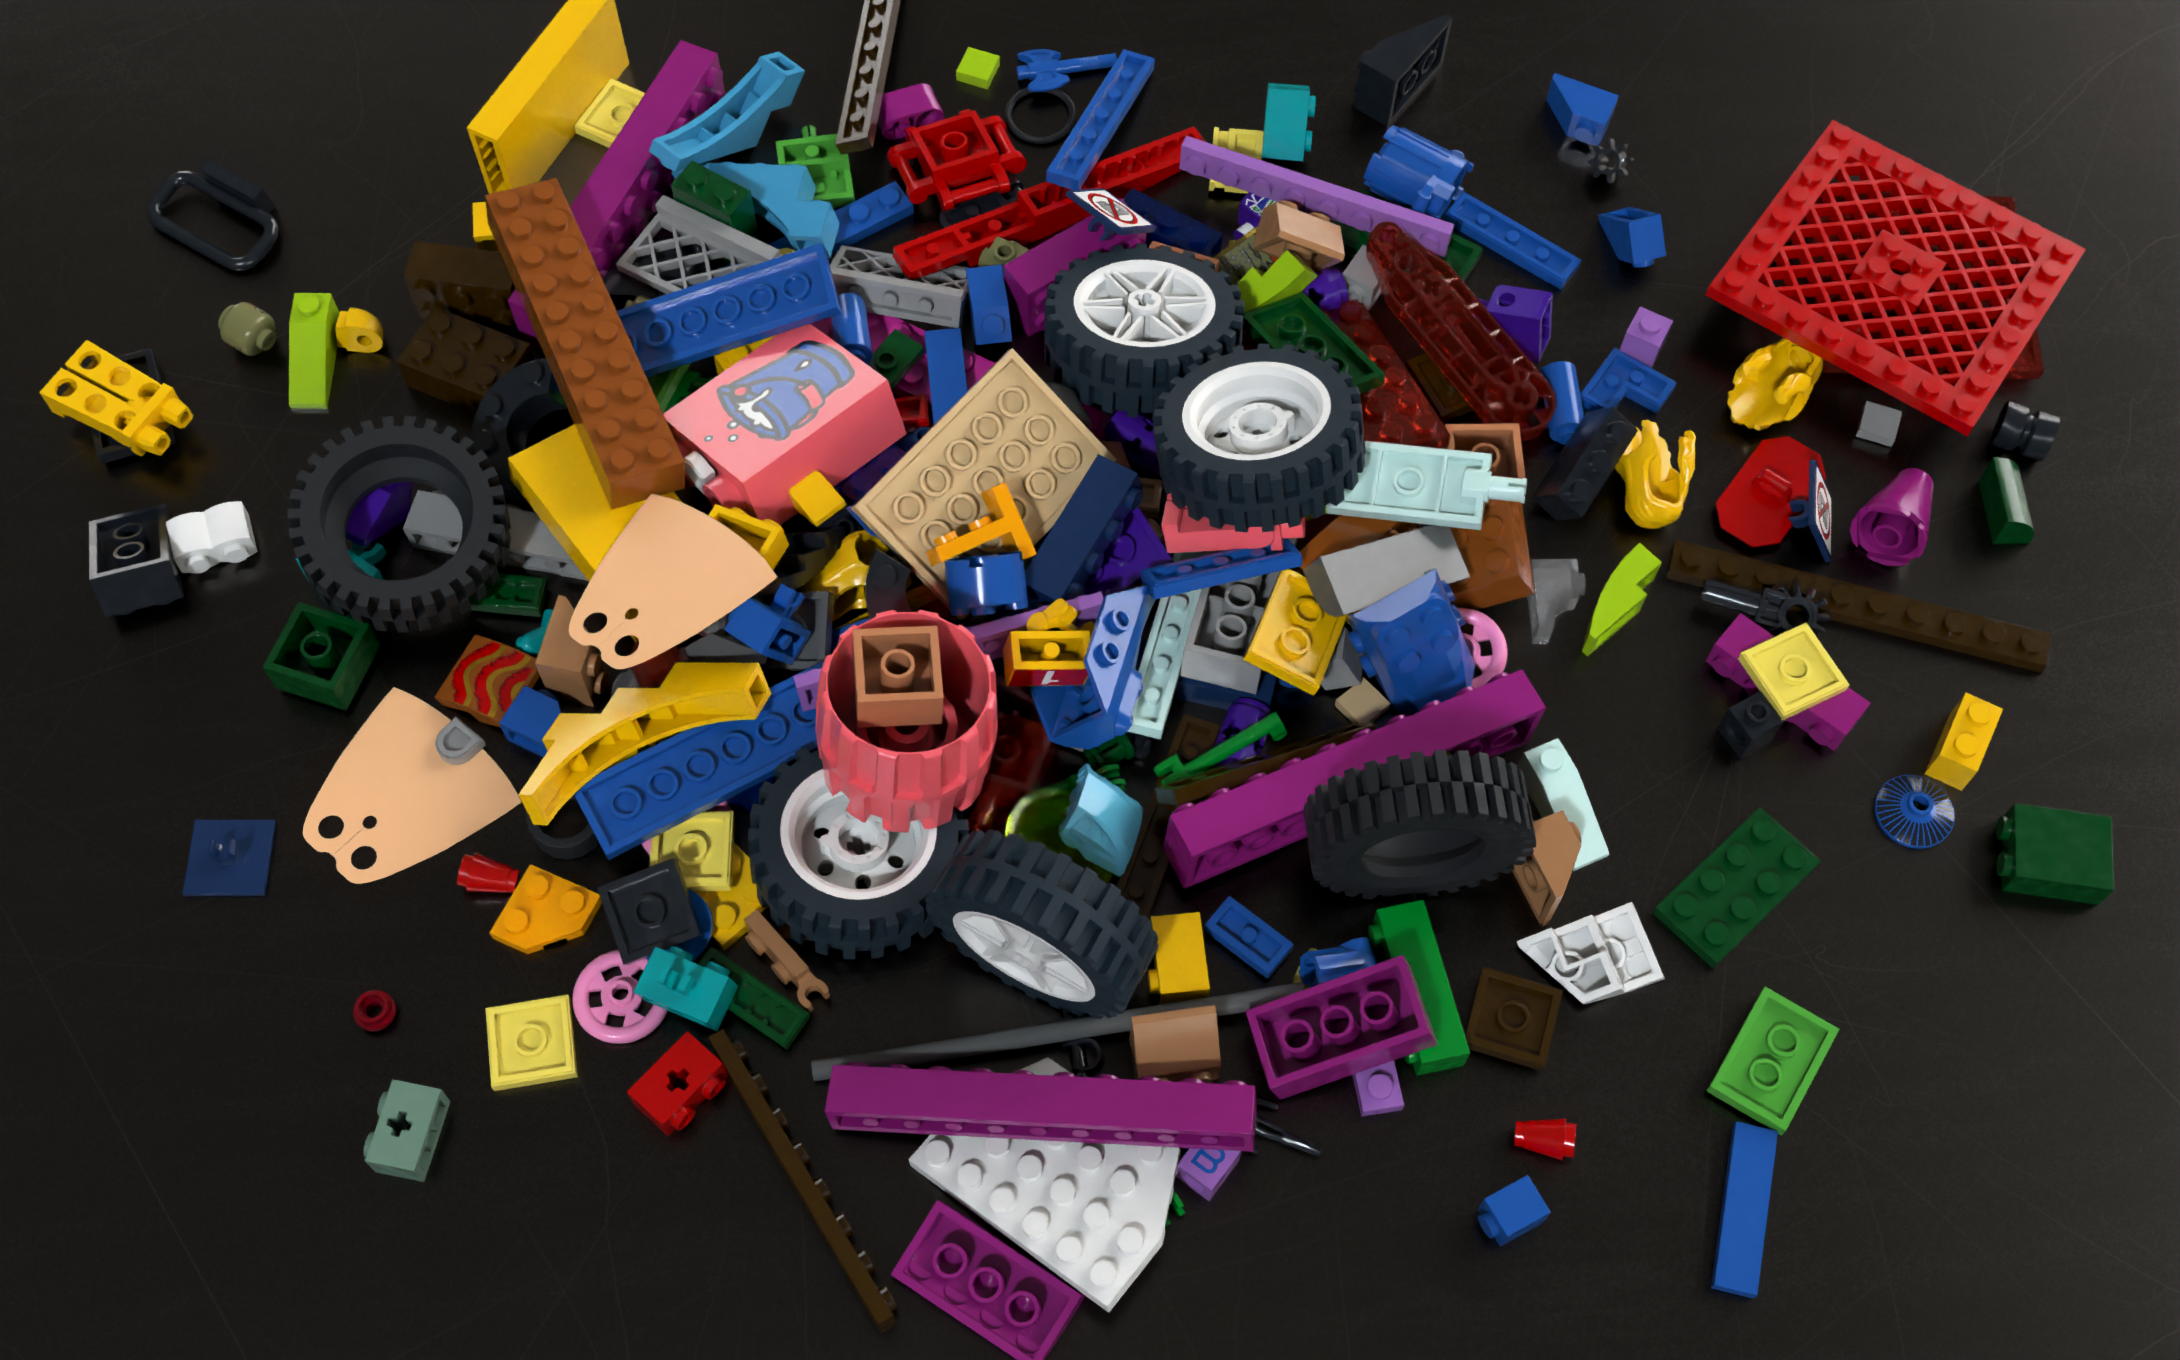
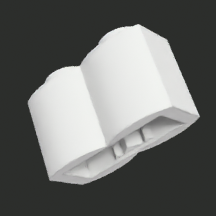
[166,501,258,574]

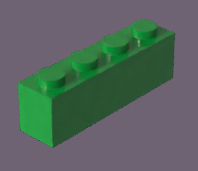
[1368,900,1470,1076]

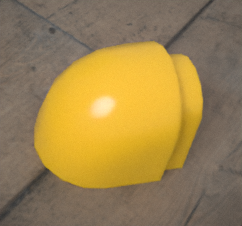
[335,307,384,353]

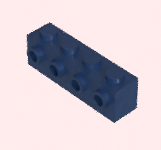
[1025,454,1143,606]

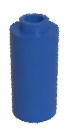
[831,293,873,365]
[1540,361,1584,445]

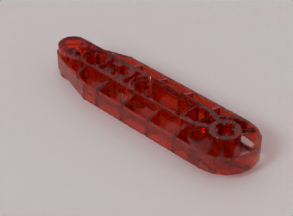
[1366,222,1556,441]

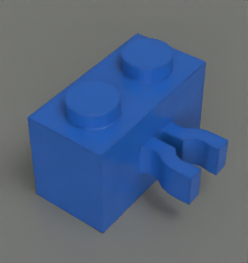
[724,584,812,665]

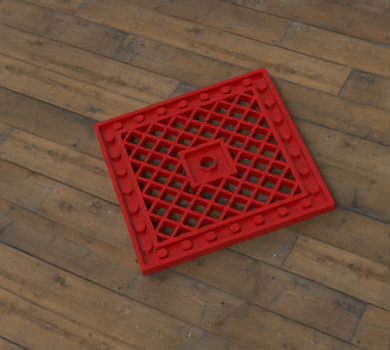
[1705,120,2086,437]

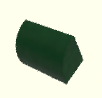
[1978,457,2034,544]

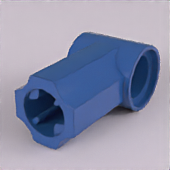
[1298,937,1378,988]

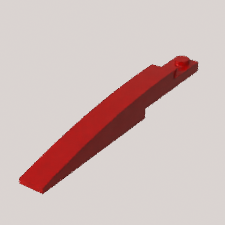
[893,126,1206,281]

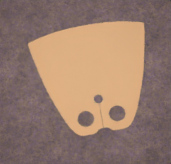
[568,494,777,670]
[303,687,521,884]

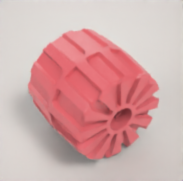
[815,610,998,833]

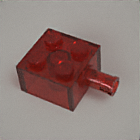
[968,710,1055,834]

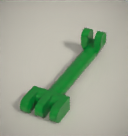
[1153,711,1287,785]

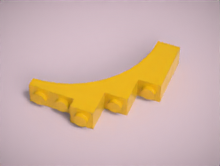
[518,662,772,826]

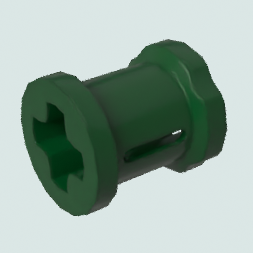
[1083,734,1135,771]

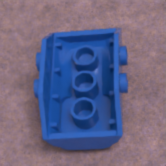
[1346,568,1475,715]
[1029,585,1156,750]

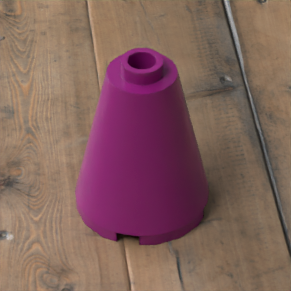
[1850,468,1934,566]

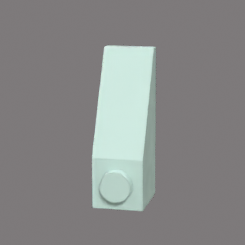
[1517,738,1609,871]

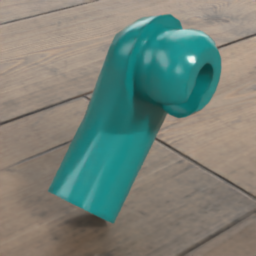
[515,609,553,657]

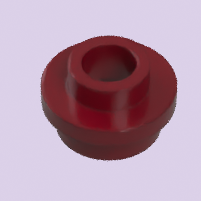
[353,990,396,1032]

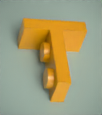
[925,482,1037,566]

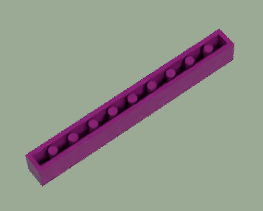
[825,1062,1257,1152]

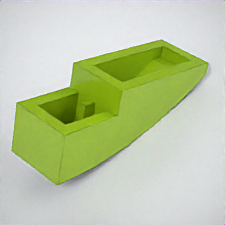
[1236,250,1318,313]
[1582,543,1662,656]

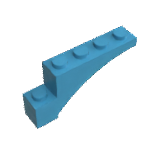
[649,52,805,171]
[671,162,840,258]

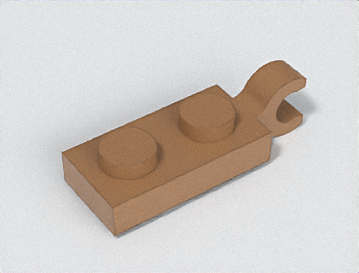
[744,909,830,1013]

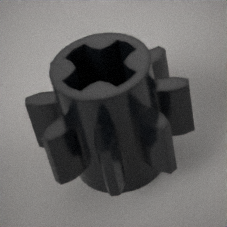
[1588,139,1634,183]

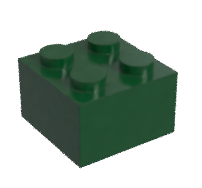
[263,602,381,711]

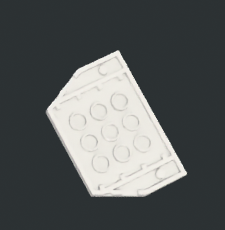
[909,1057,1181,1313]

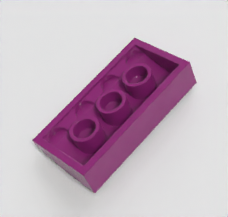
[891,1200,1085,1360]

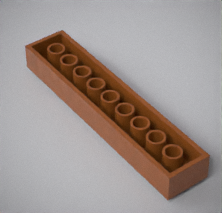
[485,178,685,510]

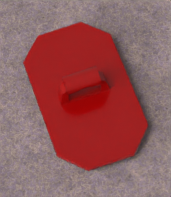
[1715,436,1826,548]

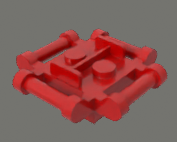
[887,109,1027,212]

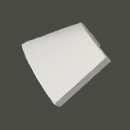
[1517,902,1665,1004]

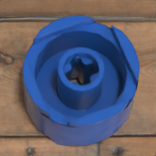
[944,551,1028,616]

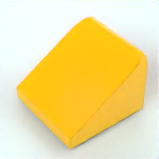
[788,470,846,527]

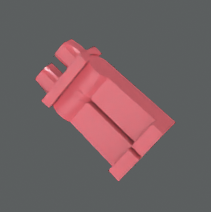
[1161,493,1306,553]

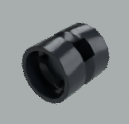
[1990,400,2060,462]

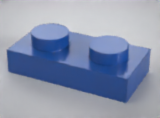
[1204,896,1294,979]

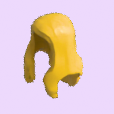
[1727,338,1823,431]
[1615,420,1696,529]
[801,529,912,621]

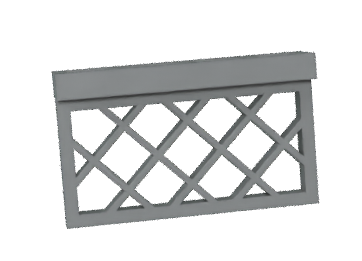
[616,195,781,294]
[830,245,969,328]

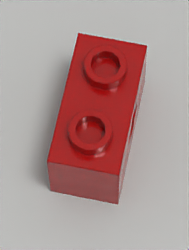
[627,1031,728,1136]

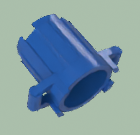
[1363,125,1474,220]

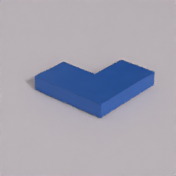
[1580,347,1677,414]

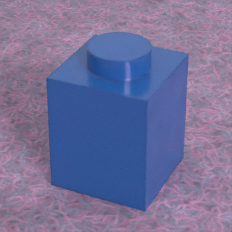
[1478,1175,1551,1247]

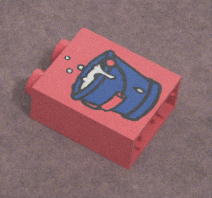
[663,324,907,526]

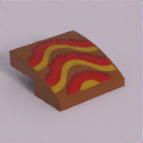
[435,635,540,727]

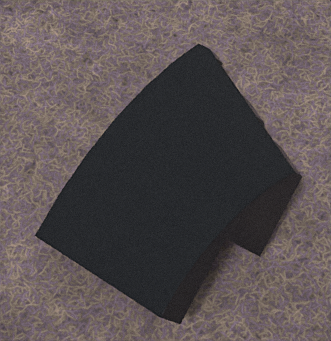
[603,239,710,307]
[755,526,845,595]

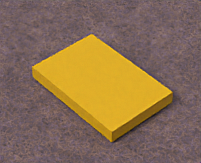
[1243,569,1348,696]

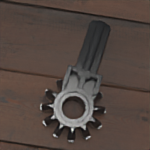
[1701,580,1830,636]

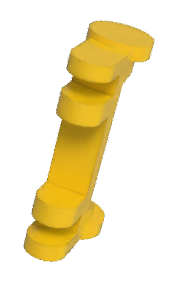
[1026,598,1095,638]

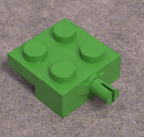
[775,125,855,208]

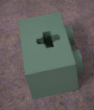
[364,1079,451,1182]

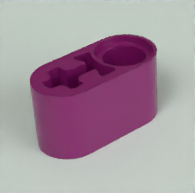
[878,83,944,140]

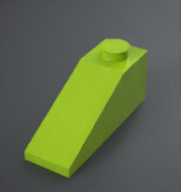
[289,293,340,409]

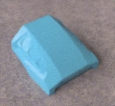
[1058,764,1144,877]

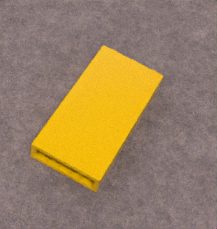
[467,0,629,194]
[508,424,683,643]

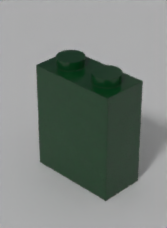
[671,161,760,263]
[1996,803,2114,905]

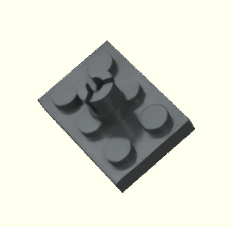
[718,591,834,671]

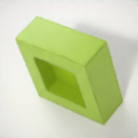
[956,47,1000,89]

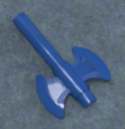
[1016,49,1117,92]

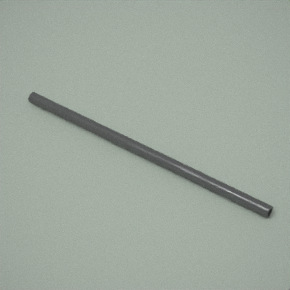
[811,982,1305,1081]

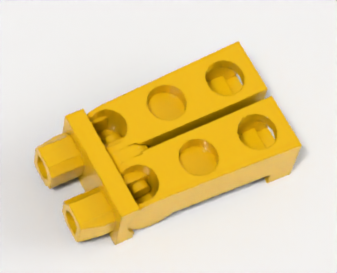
[39,340,193,457]

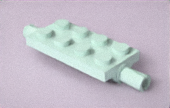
[1326,441,1527,530]

